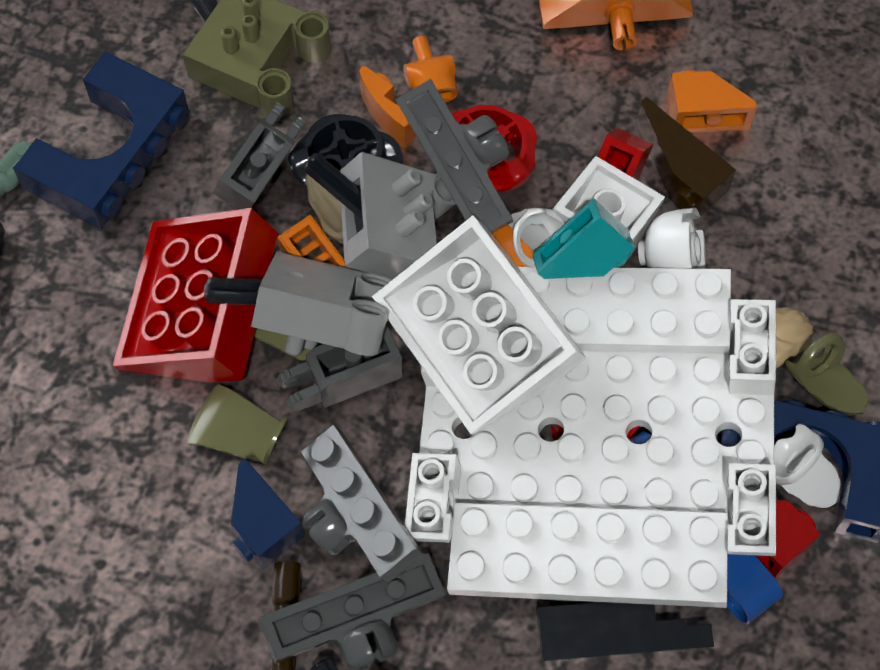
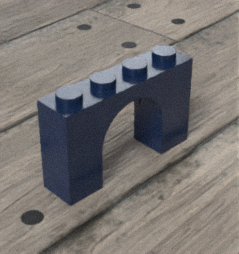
[13,51,189,229]
[717,400,880,543]

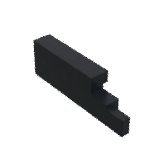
[536,602,714,662]

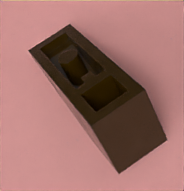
[636,97,736,217]

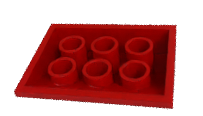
[113,208,278,383]

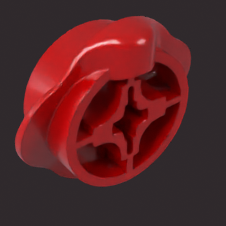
[452,105,537,192]

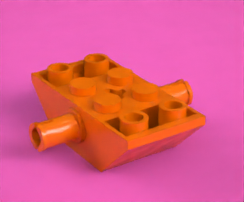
[538,0,693,51]

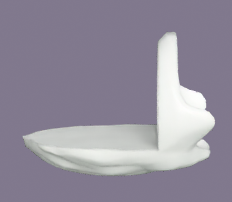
[508,208,565,267]
[774,424,841,508]

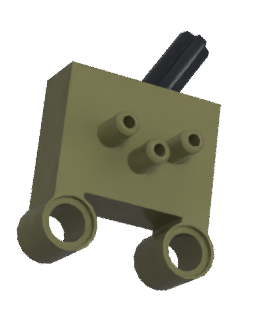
[183,0,331,119]

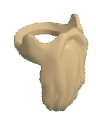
[776,307,814,369]

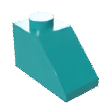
[532,198,635,279]

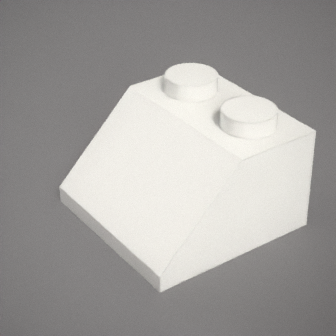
[553,156,665,268]

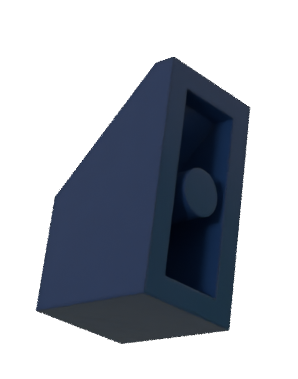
[231,458,304,570]

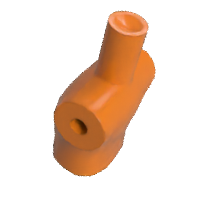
[404,36,458,103]

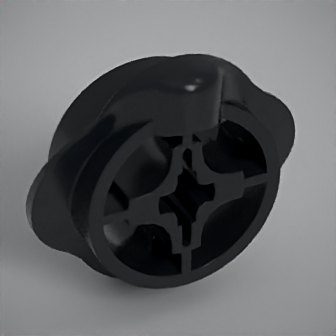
[288,114,404,187]

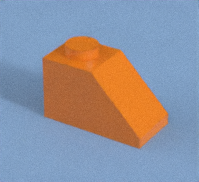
[666,70,757,133]

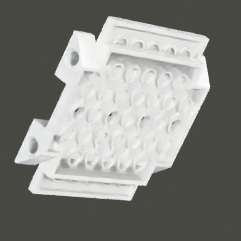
[405,267,776,608]

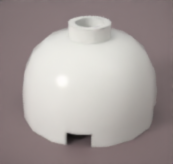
[638,208,706,269]

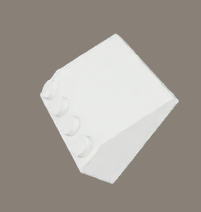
[372,215,587,435]

